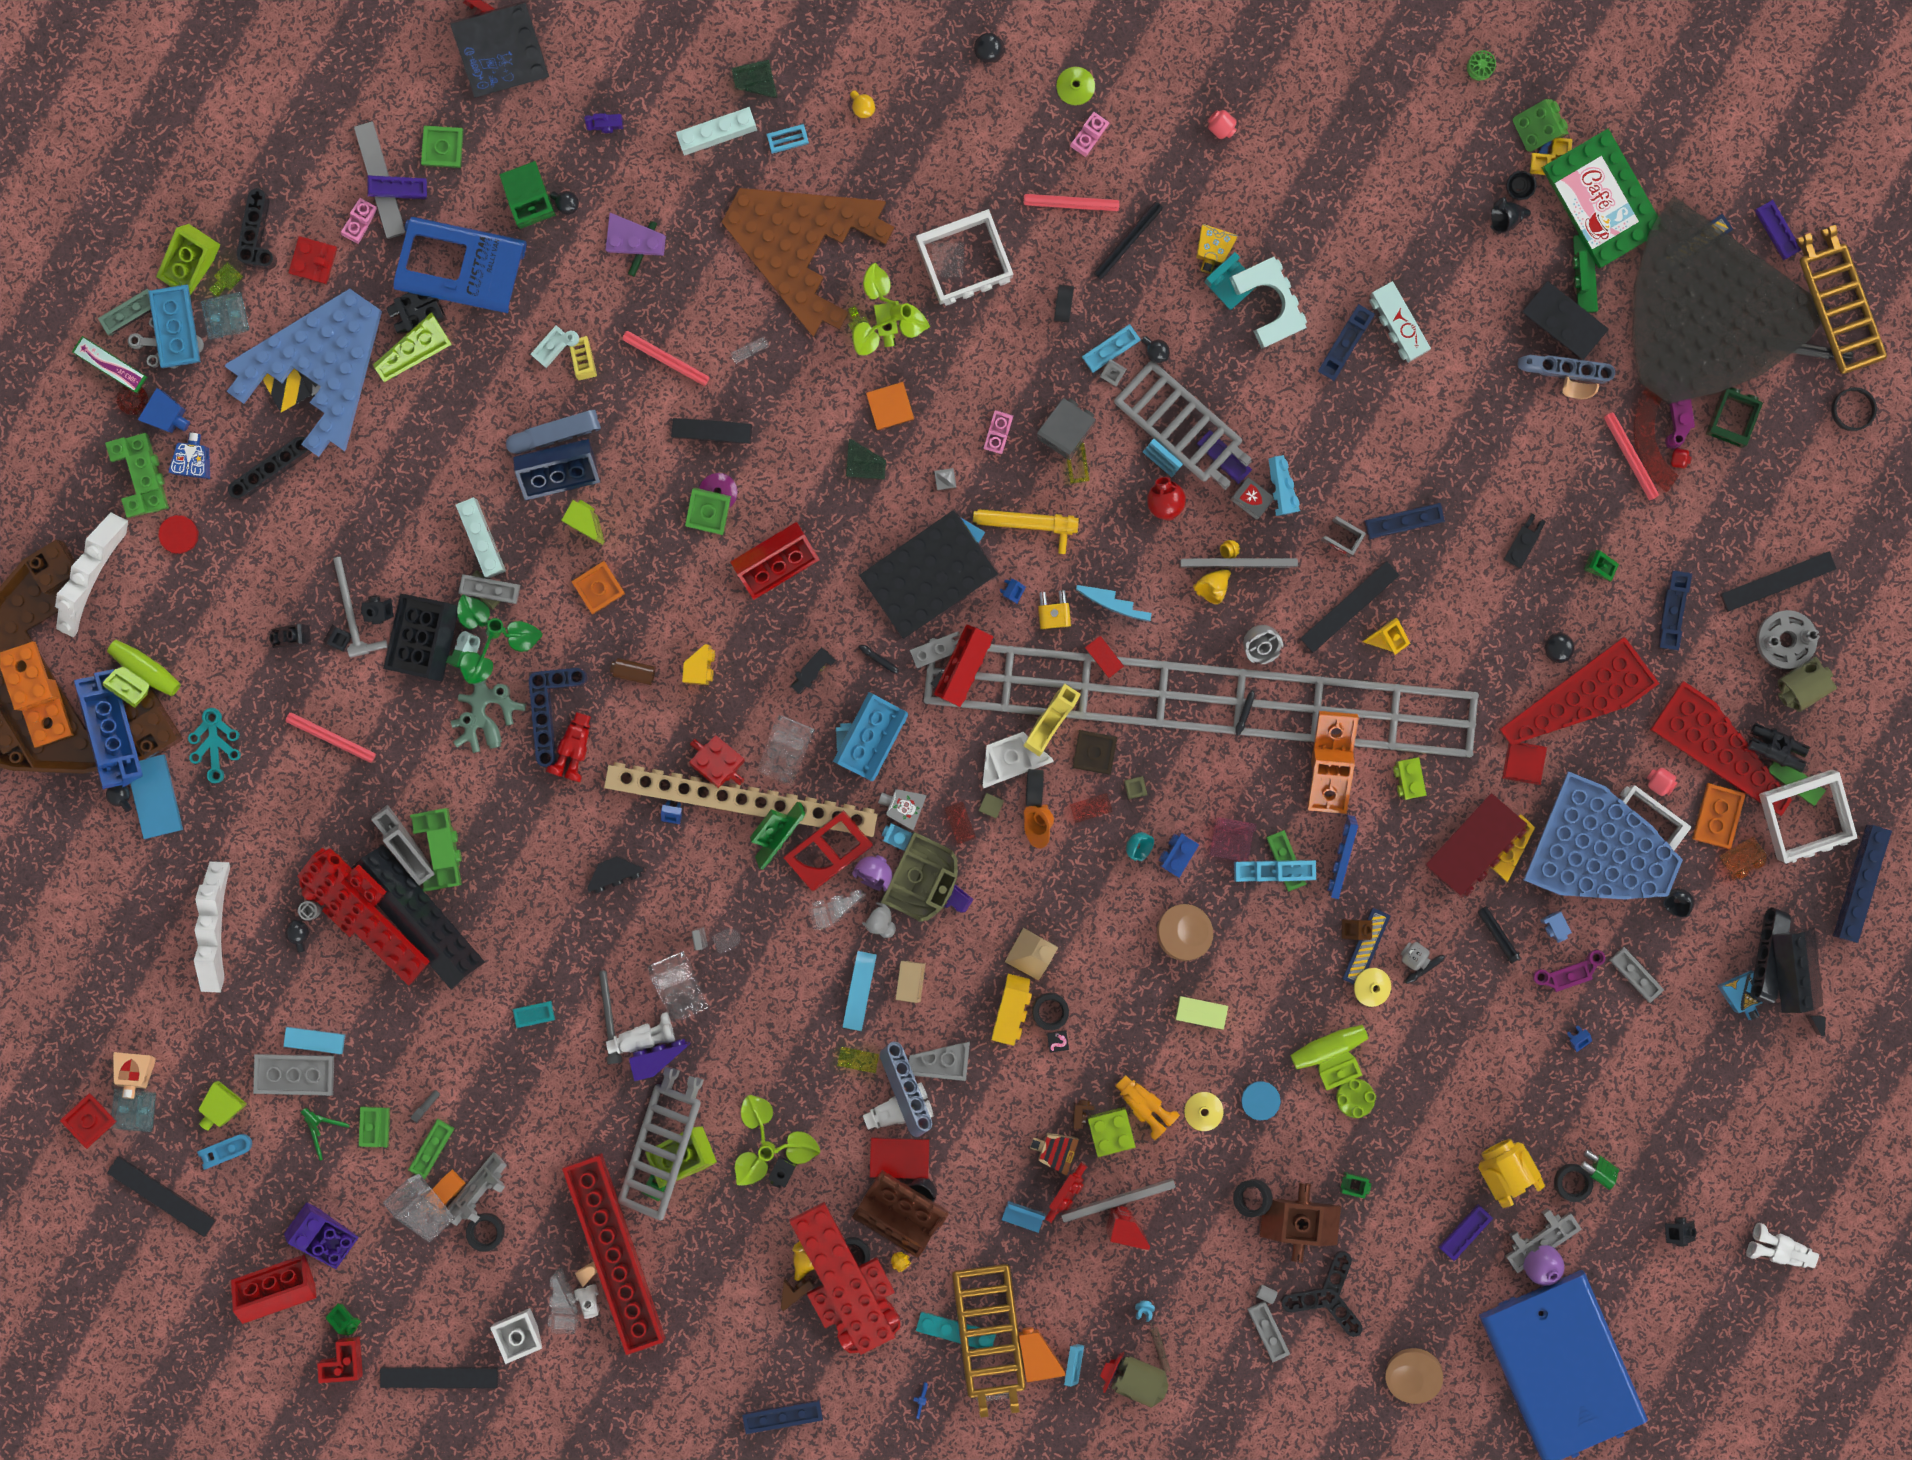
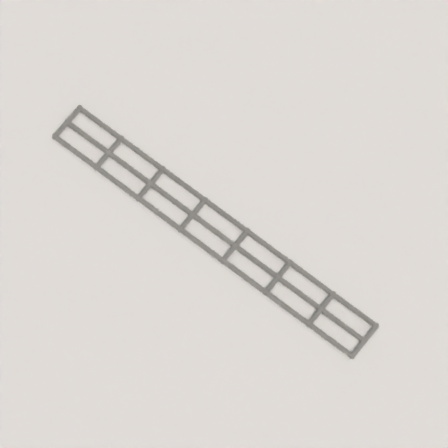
[924,638,1479,758]

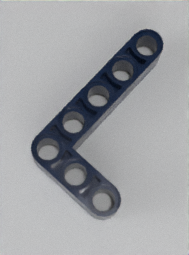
[529,668,587,767]

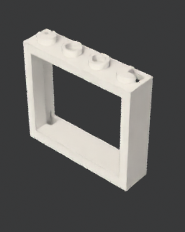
[915,209,1014,305]
[1759,770,1857,864]
[1620,785,1691,851]

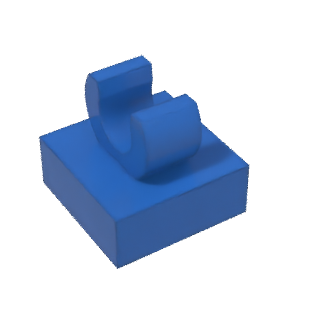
[999,579,1026,604]
[661,800,682,824]
[1567,1026,1592,1052]

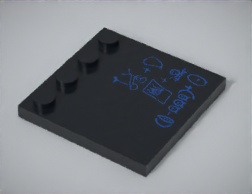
[450,1,549,98]

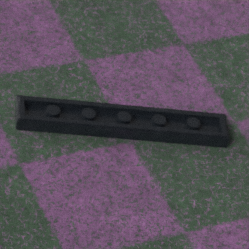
[1720,551,1837,612]
[1300,561,1400,653]
[107,1156,217,1237]
[380,1367,498,1388]

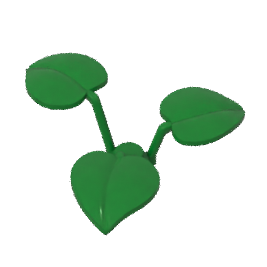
[457,594,543,684]

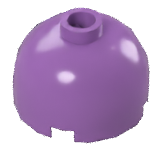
[852,855,892,891]
[1523,1245,1565,1286]

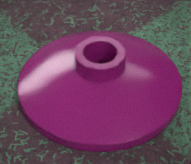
[699,473,738,508]

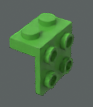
[1513,99,1569,152]

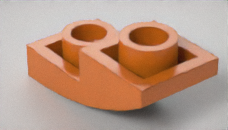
[423,1169,466,1213]

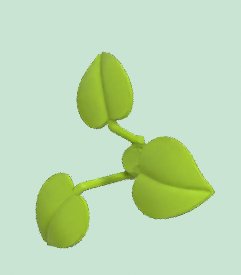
[852,263,930,356]
[735,1095,820,1185]

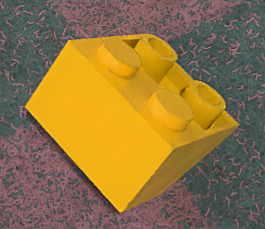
[682,644,715,685]

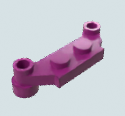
[1656,375,1695,449]
[1533,950,1605,992]

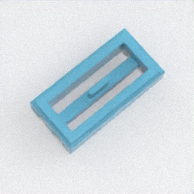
[767,124,809,154]
[1143,439,1183,477]
[1064,1344,1084,1387]

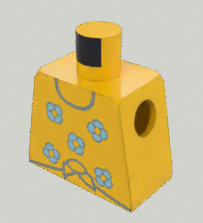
[1196,224,1238,274]

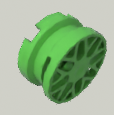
[1467,50,1496,81]

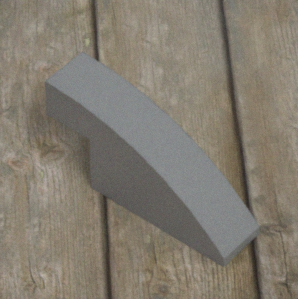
[371,805,435,885]

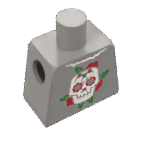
[878,789,926,830]

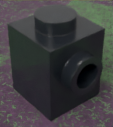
[768,1156,797,1188]

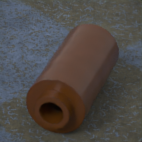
[610,658,656,685]

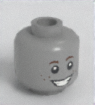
[1401,942,1431,971]

